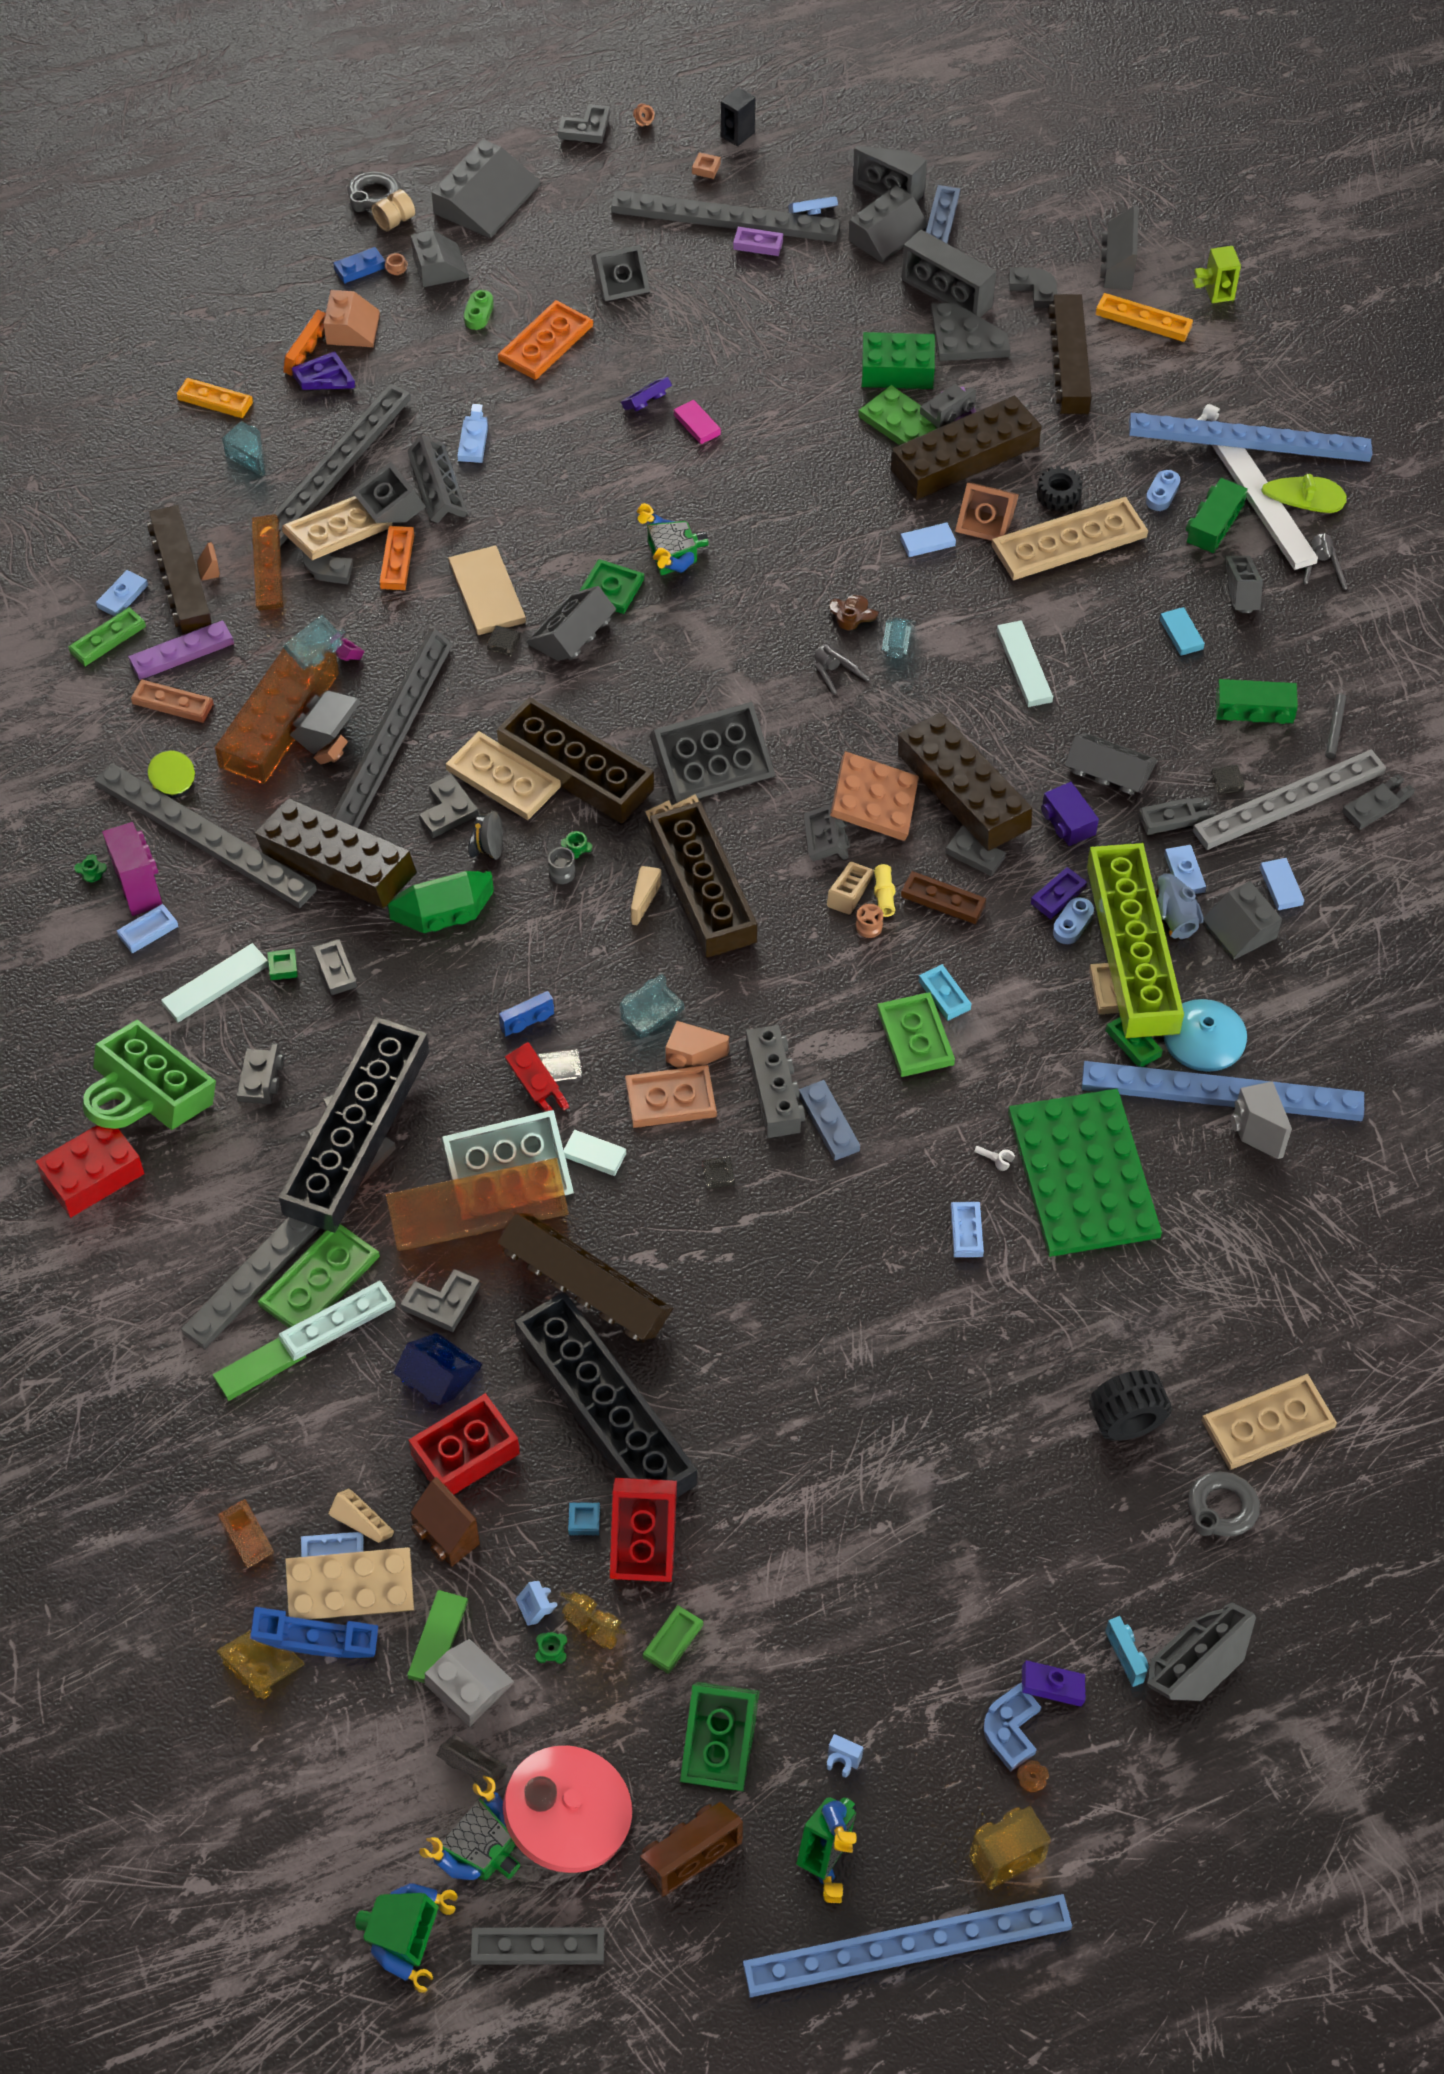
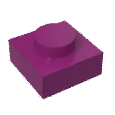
[328,637,365,661]

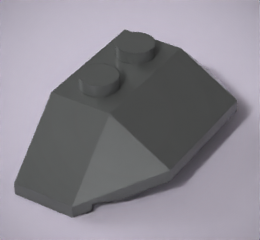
[1147,1602,1256,1701]

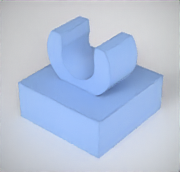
[516,1581,557,1625]
[827,1734,863,1778]

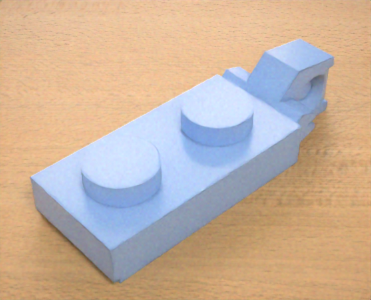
[457,404,488,463]

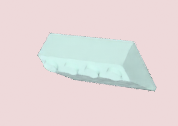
[441,1110,574,1220]

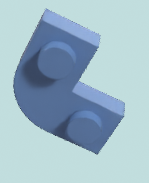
[984,1683,1041,1772]

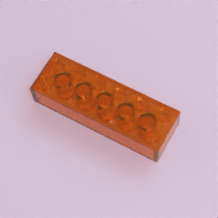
[215,638,339,784]
[386,1158,569,1253]

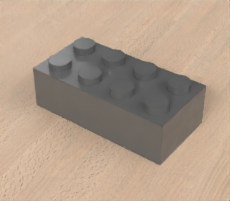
[902,230,996,318]

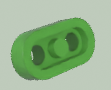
[464,290,494,330]

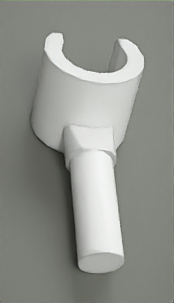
[1197,404,1220,421]
[974,1146,1015,1171]

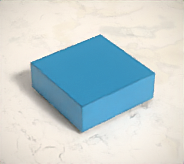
[568,1503,600,1535]

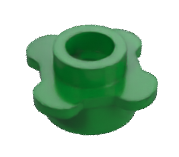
[561,831,592,859]
[74,854,107,882]
[535,1632,567,1664]

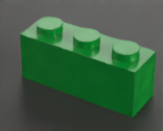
[1186,478,1248,553]
[1216,679,1298,724]

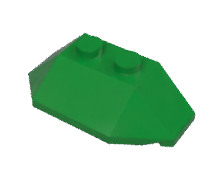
[387,871,494,933]

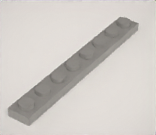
[1193,749,1386,850]

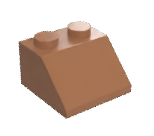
[324,290,380,347]
[955,483,1019,541]

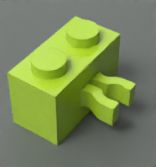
[1193,246,1241,303]

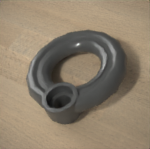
[347,171,402,212]
[1188,1471,1260,1537]

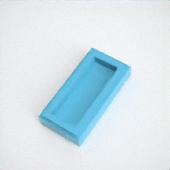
[1160,607,1205,656]

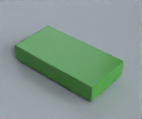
[643,1605,703,1674]

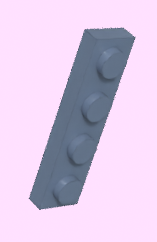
[926,185,960,244]

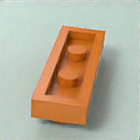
[283,310,326,376]
[380,526,414,590]

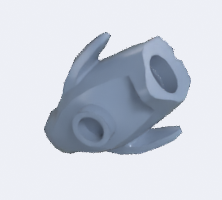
[1156,874,1204,939]

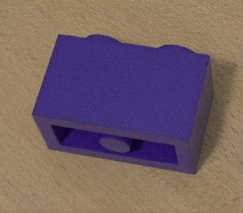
[1041,782,1099,846]

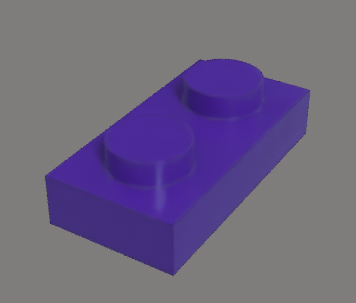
[621,377,672,411]
[1031,867,1087,919]

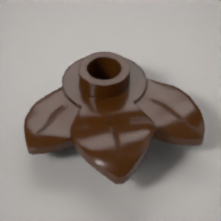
[829,595,879,630]

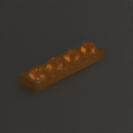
[252,514,283,611]

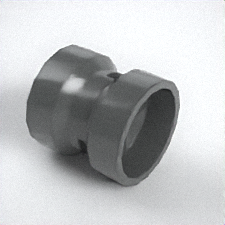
[548,847,575,884]

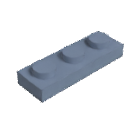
[799,1080,860,1161]

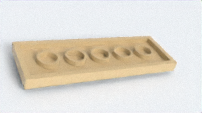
[992,497,1148,580]

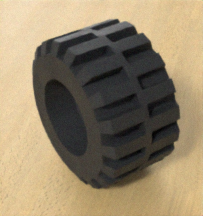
[1089,1370,1172,1441]

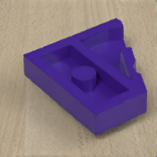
[292,351,355,390]

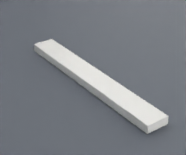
[1212,445,1318,570]

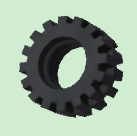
[1037,466,1082,512]

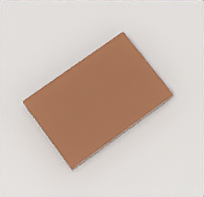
[625,1065,717,1128]

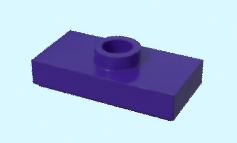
[1022,1660,1085,1707]

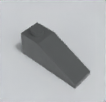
[1225,556,1263,613]

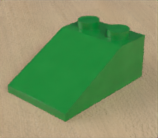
[680,1682,759,1791]

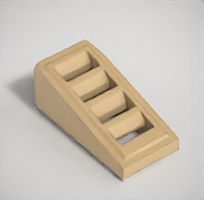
[827,862,874,915]
[631,866,662,925]
[328,1489,394,1543]

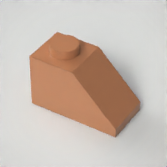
[666,1021,729,1068]

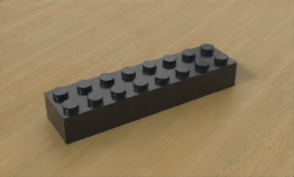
[279,1017,429,1233]
[515,1292,697,1498]

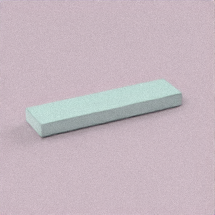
[997,620,1053,707]
[161,943,269,1023]
[279,1281,396,1361]

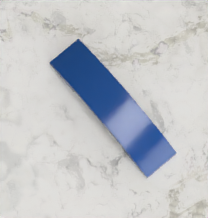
[250,1607,378,1658]

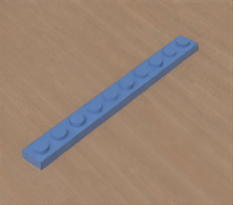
[1129,413,1372,462]
[1081,1061,1364,1121]
[743,1894,1072,1997]

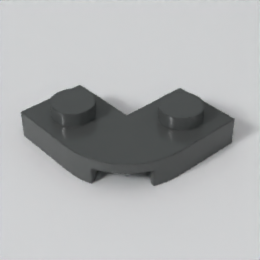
[1009,267,1057,308]
[303,552,353,584]

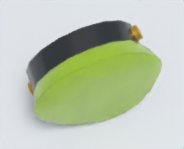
[148,750,195,798]

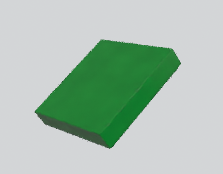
[580,559,644,614]

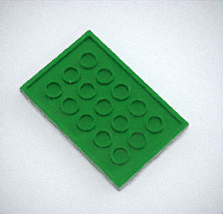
[1008,1088,1162,1257]

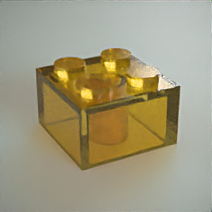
[969,1806,1051,1891]

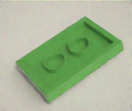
[858,385,938,445]
[877,992,955,1077]

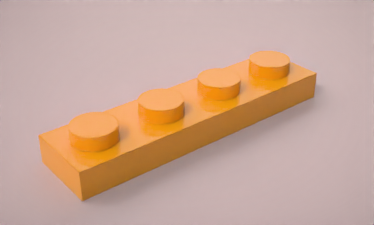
[1095,293,1193,342]

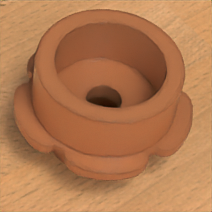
[633,104,654,126]
[385,253,408,275]

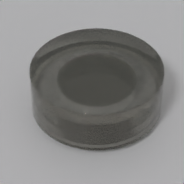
[524,1776,557,1812]

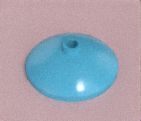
[1163,999,1247,1072]

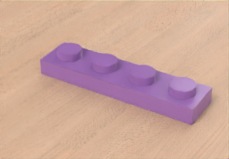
[128,620,234,680]

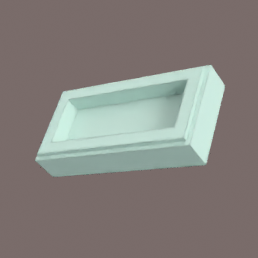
[563,1130,626,1176]

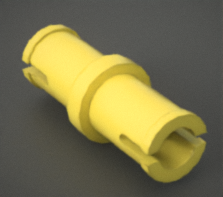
[874,864,896,917]

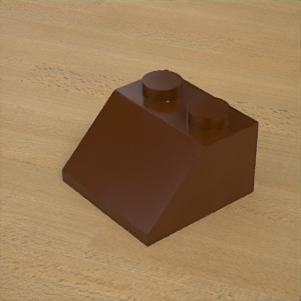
[410,1477,480,1567]

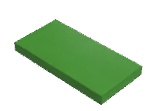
[258,1224,380,1328]

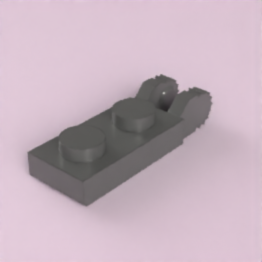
[1342,774,1415,830]
[1139,797,1216,835]

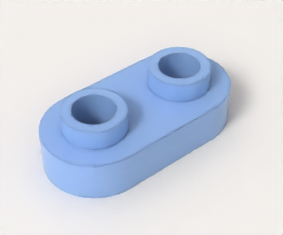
[1146,470,1180,511]
[1053,897,1094,944]

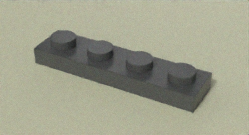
[471,1927,605,1965]

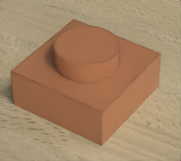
[692,152,721,179]
[314,735,348,765]

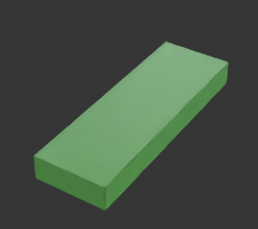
[68,607,146,666]
[213,1338,306,1401]
[408,1590,468,1683]

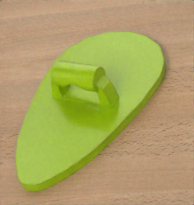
[1261,474,1346,513]

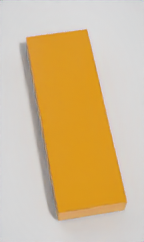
[177,378,253,419]

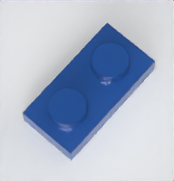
[333,247,385,284]
[499,991,554,1037]

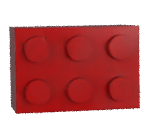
[36,1125,144,1218]
[408,1393,520,1495]
[610,1478,677,1582]

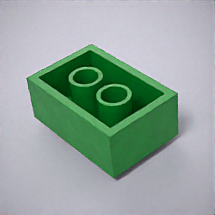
[862,332,935,389]

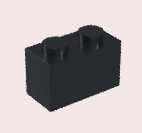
[721,87,756,147]

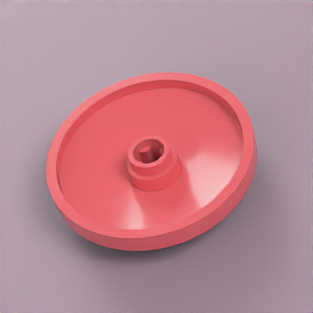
[503,1746,632,1873]

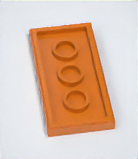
[498,300,593,380]

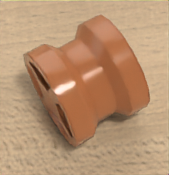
[856,904,884,938]

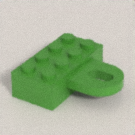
[83,1019,216,1130]

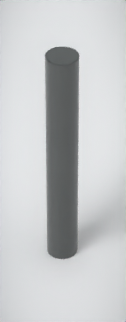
[1325,694,1346,759]

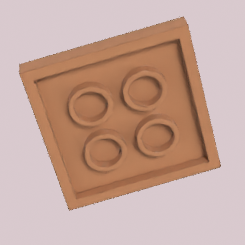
[830,751,919,841]

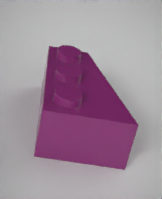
[102,822,162,916]

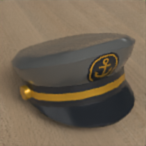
[468,811,503,860]

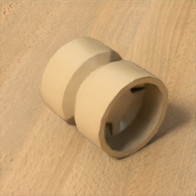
[371,189,415,231]

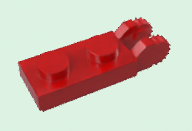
[505,1042,569,1112]

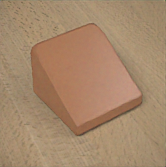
[197,542,220,580]

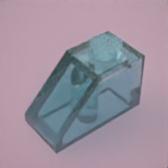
[222,421,265,476]
[882,617,916,658]

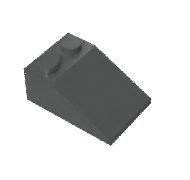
[852,146,927,202]

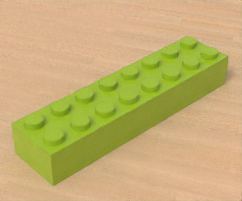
[1087,843,1184,1038]

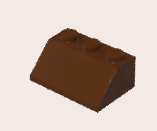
[640,1801,743,1898]

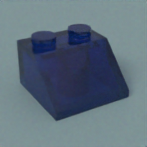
[393,1333,483,1405]

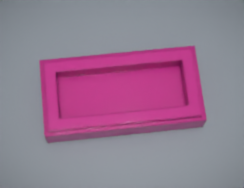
[674,400,721,444]

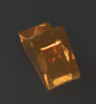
[218,1499,274,1568]

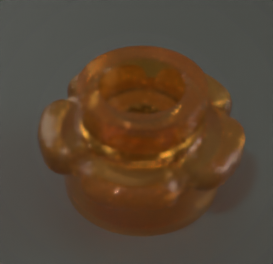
[1017,1760,1049,1792]

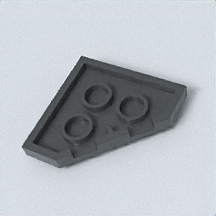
[931,303,1010,361]

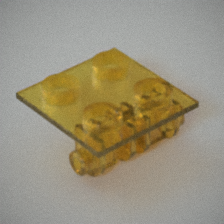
[560,1591,627,1649]
[217,1630,305,1699]

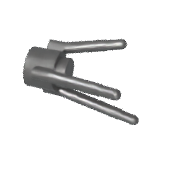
[1303,534,1347,590]
[814,644,870,695]

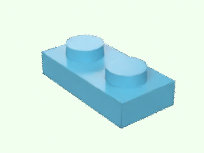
[918,964,971,1021]
[1105,1616,1149,1687]

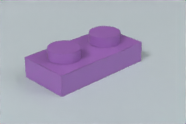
[733,227,783,256]

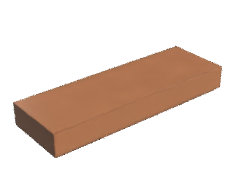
[131,679,214,723]

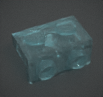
[283,614,346,670]
[620,974,684,1039]

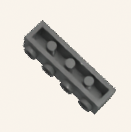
[746,1025,805,1138]

